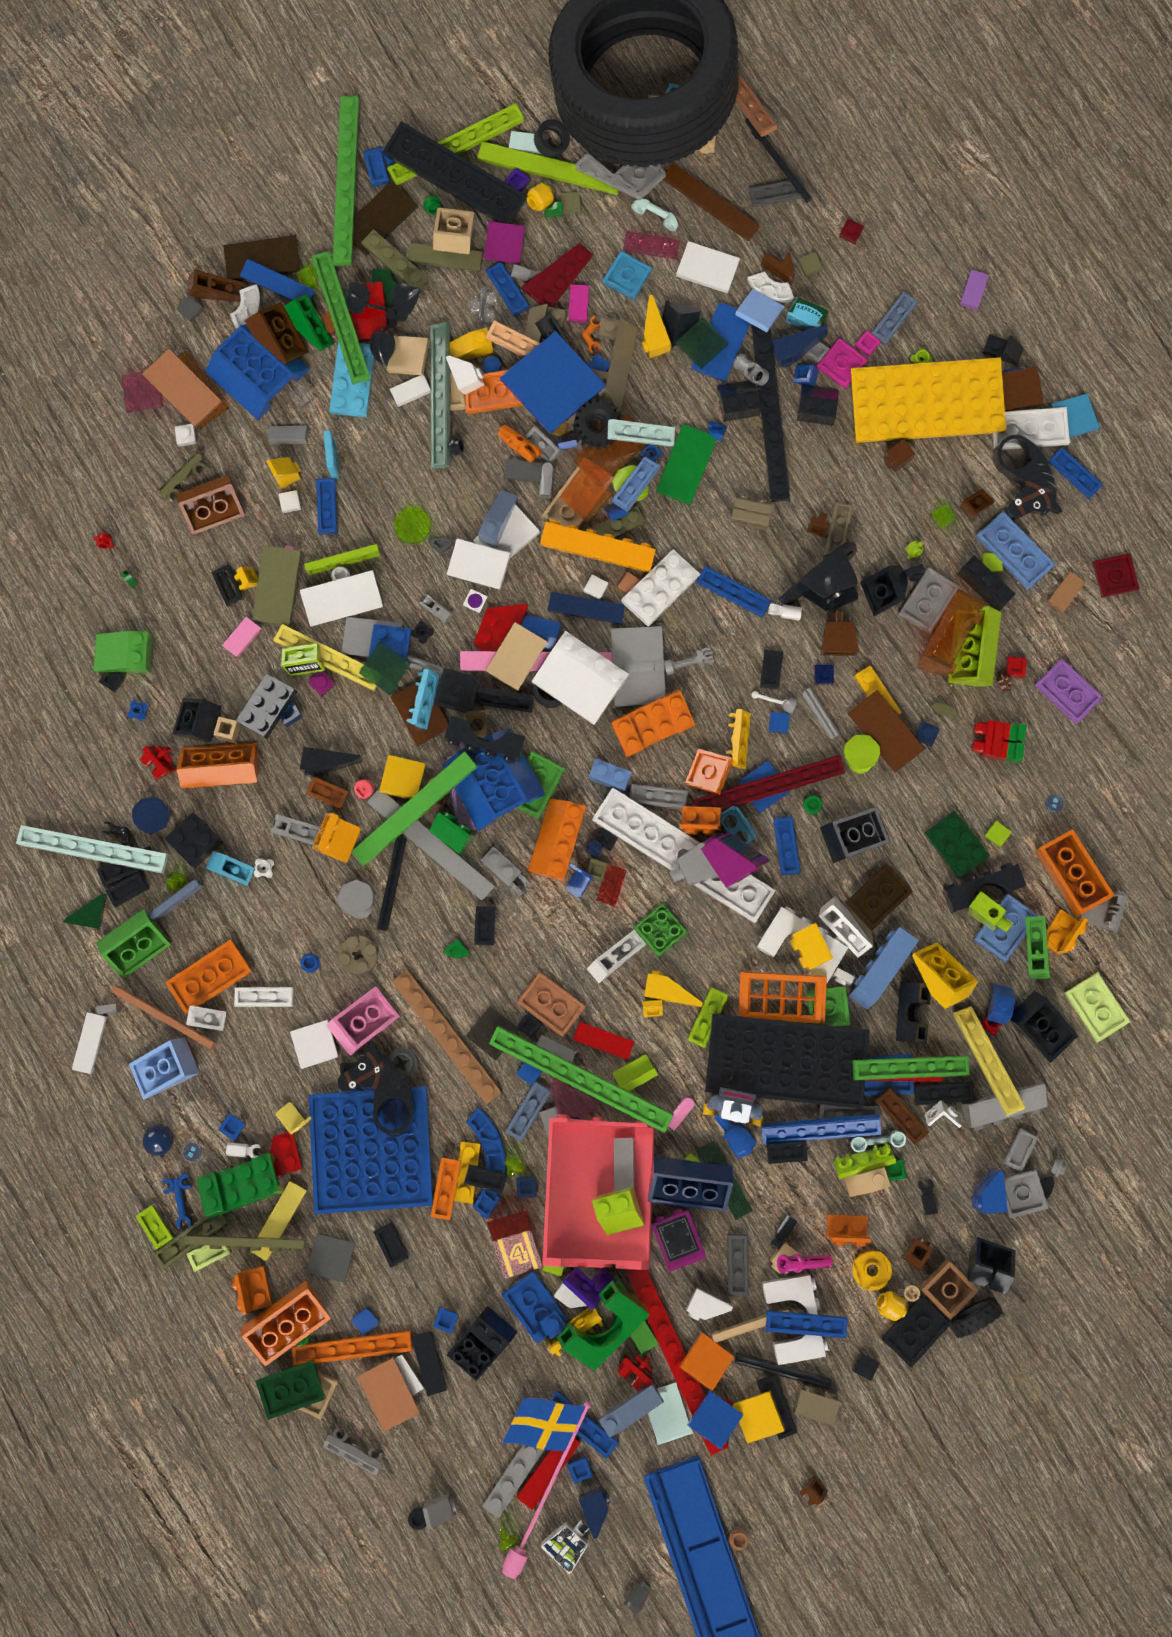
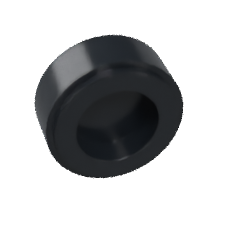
[408,1507,426,1530]

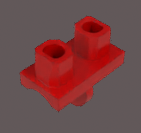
[140,745,176,779]
[617,1355,653,1392]

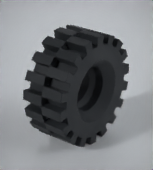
[574,399,622,450]

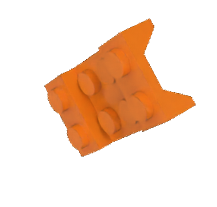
[609,690,696,757]

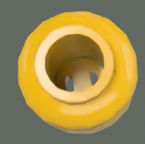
[527,183,554,211]
[876,1291,907,1321]

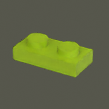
[135,1205,174,1250]

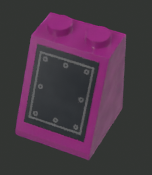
[701,832,769,888]
[651,1207,707,1272]

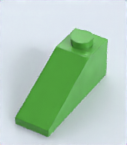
[1025,916,1051,980]

